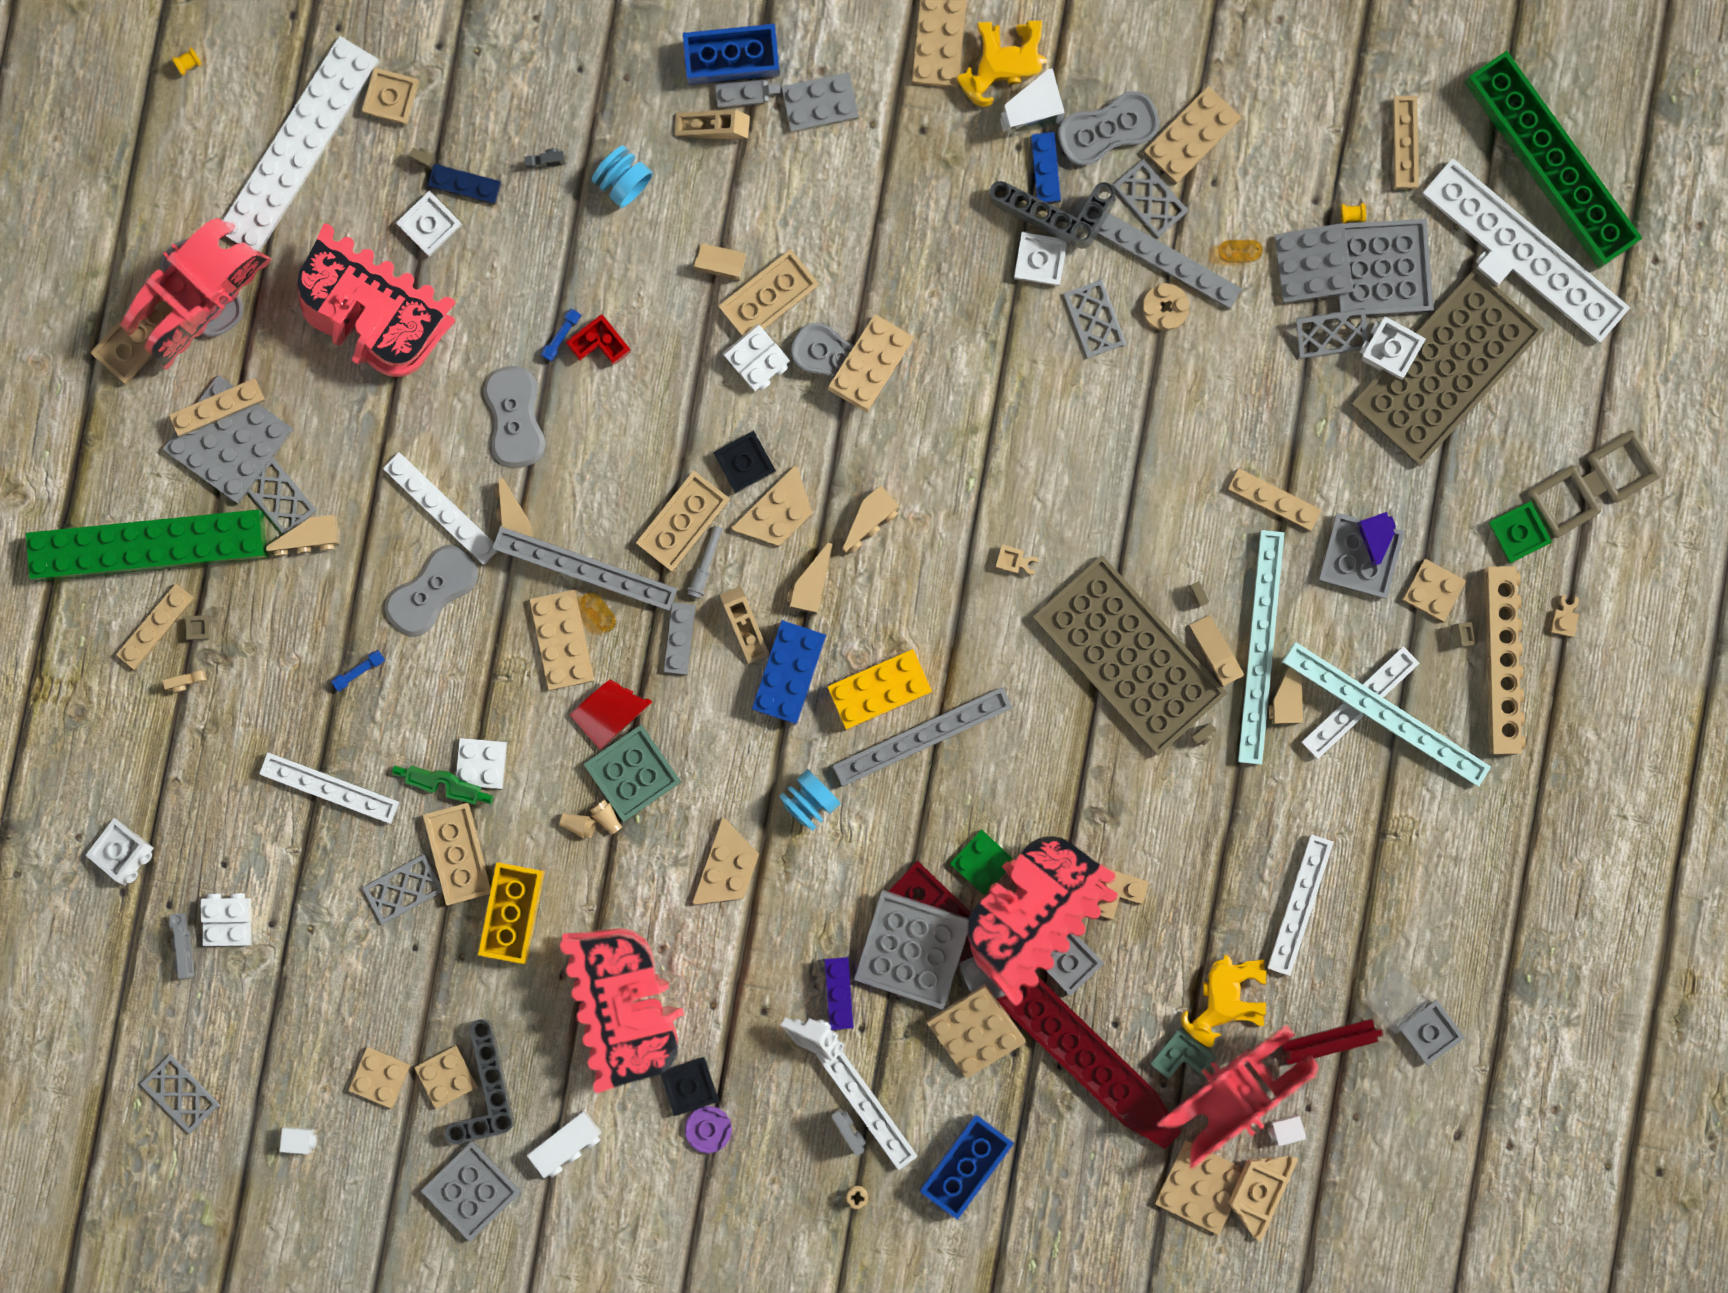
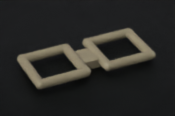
[1528,430,1661,538]

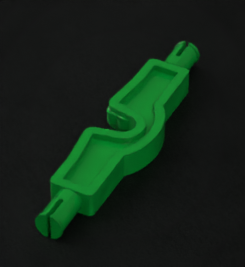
[392,765,494,805]

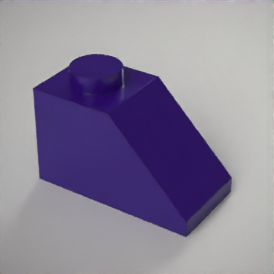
[1357,512,1396,567]

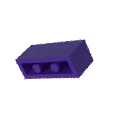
[825,957,854,1030]

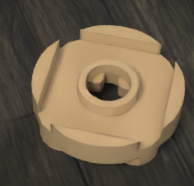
[1143,283,1190,331]

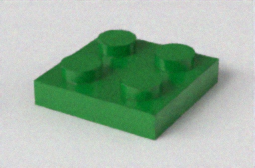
[1488,501,1552,564]
[950,829,1013,895]

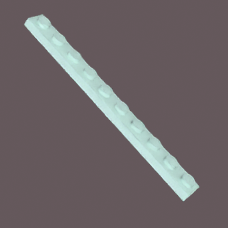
[1238,530,1285,765]
[1282,642,1491,787]

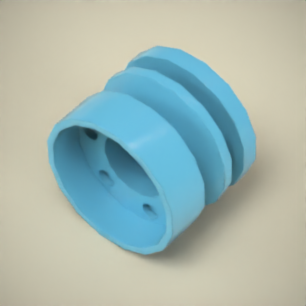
[591,145,653,208]
[779,769,841,831]

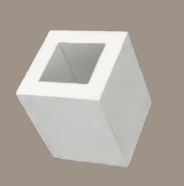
[1475,249,1514,286]
[1268,1115,1306,1146]
[280,1127,317,1154]

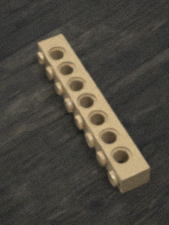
[1484,566,1525,755]

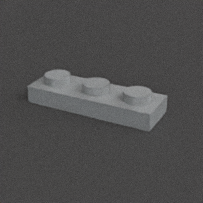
[664,603,696,675]

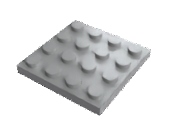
[1334,219,1434,317]
[163,375,294,504]
[854,890,969,1009]

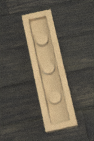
[1393,96,1419,189]
[169,378,266,437]
[1227,468,1322,532]
[116,583,195,670]

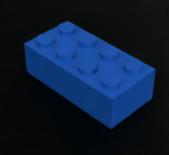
[683,24,780,85]
[752,620,826,725]
[919,1113,1014,1220]

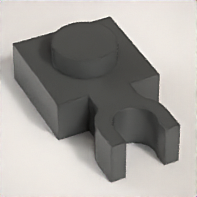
[524,148,566,169]

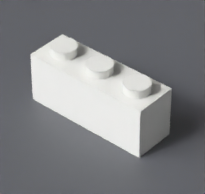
[527,1111,602,1178]

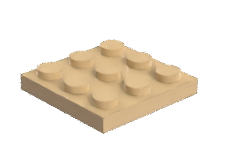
[927,984,1026,1078]
[1154,1139,1243,1235]

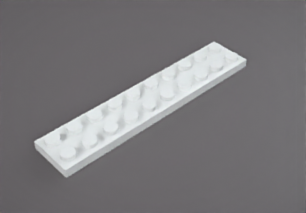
[224,36,380,252]
[1422,158,1630,344]

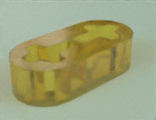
[1218,240,1263,263]
[581,593,617,632]

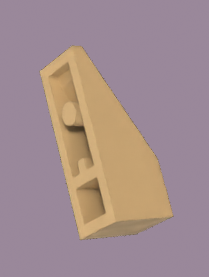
[675,110,750,140]
[787,543,833,614]
[720,586,770,664]
[1189,615,1245,687]
[1268,666,1303,724]

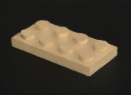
[912,0,967,88]
[1143,86,1242,185]
[718,249,820,336]
[91,300,174,385]
[827,314,915,413]
[636,471,730,573]
[530,590,595,691]
[423,803,491,906]

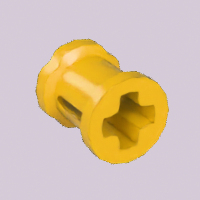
[172,47,203,76]
[1340,203,1366,223]

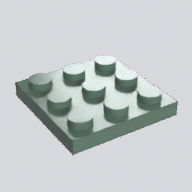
[584,724,681,822]

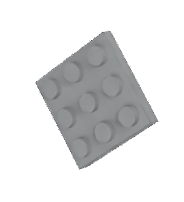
[1275,223,1354,304]
[1318,513,1405,599]
[421,1141,522,1242]

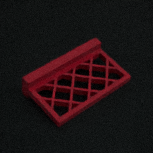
[1281,1019,1384,1065]

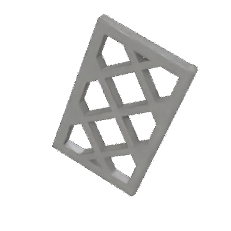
[1112,159,1189,238]
[1063,279,1127,359]
[1296,308,1368,359]
[248,458,317,535]
[362,854,443,925]
[140,1054,220,1134]

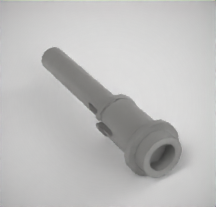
[687,526,723,599]

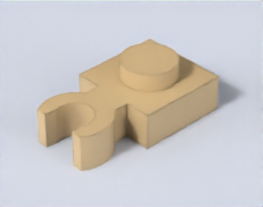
[995,545,1039,575]
[1550,594,1579,638]
[162,670,207,693]

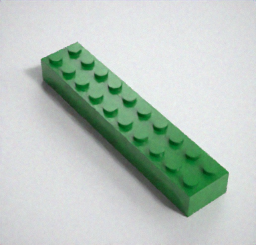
[1464,50,1643,269]
[26,509,268,582]

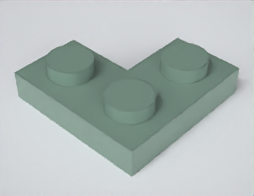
[1150,1027,1217,1079]

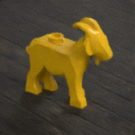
[957,21,1047,107]
[1180,955,1266,1048]

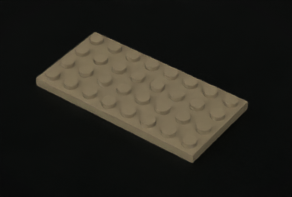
[1351,268,1545,467]
[1032,555,1228,756]

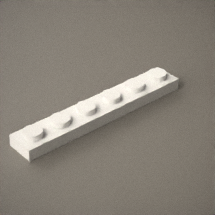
[383,452,498,565]
[1301,646,1420,759]
[259,753,400,824]
[1267,834,1334,976]
[816,1051,918,1170]

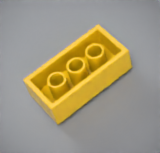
[827,649,932,731]
[478,862,545,964]

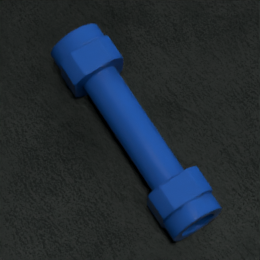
[540,308,582,362]
[331,649,386,692]

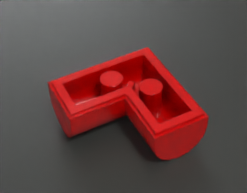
[565,314,631,365]

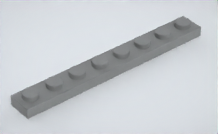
[1071,197,1242,310]
[492,526,677,611]
[833,687,1012,787]

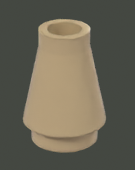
[589,799,622,835]
[559,813,596,839]

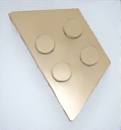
[732,466,813,547]
[693,818,759,905]
[1228,1155,1298,1242]

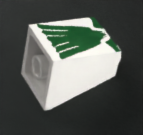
[1000,68,1065,137]

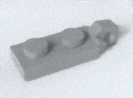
[715,80,781,109]
[169,913,194,979]

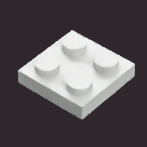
[396,191,462,257]
[1014,232,1067,286]
[456,738,507,789]

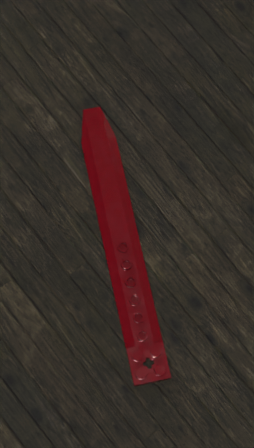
[888,861,1181,1149]

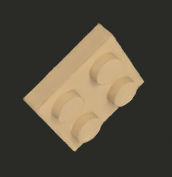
[362,67,420,125]
[1402,559,1466,622]
[414,1045,479,1109]
[349,1047,411,1109]

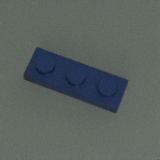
[428,164,502,205]

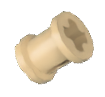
[847,1186,868,1209]

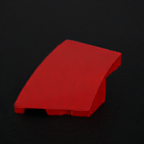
[570,679,652,750]

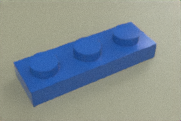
[1031,132,1061,203]

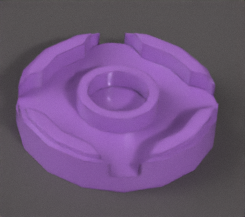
[685,1106,732,1153]

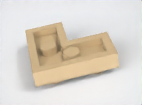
[1097,869,1149,920]

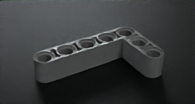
[990,181,1116,249]
[445,1019,514,1145]

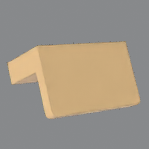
[694,243,746,281]

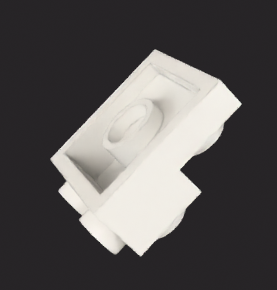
[1359,317,1426,380]
[722,323,790,391]
[85,818,154,886]
[201,894,251,946]
[781,1017,844,1062]

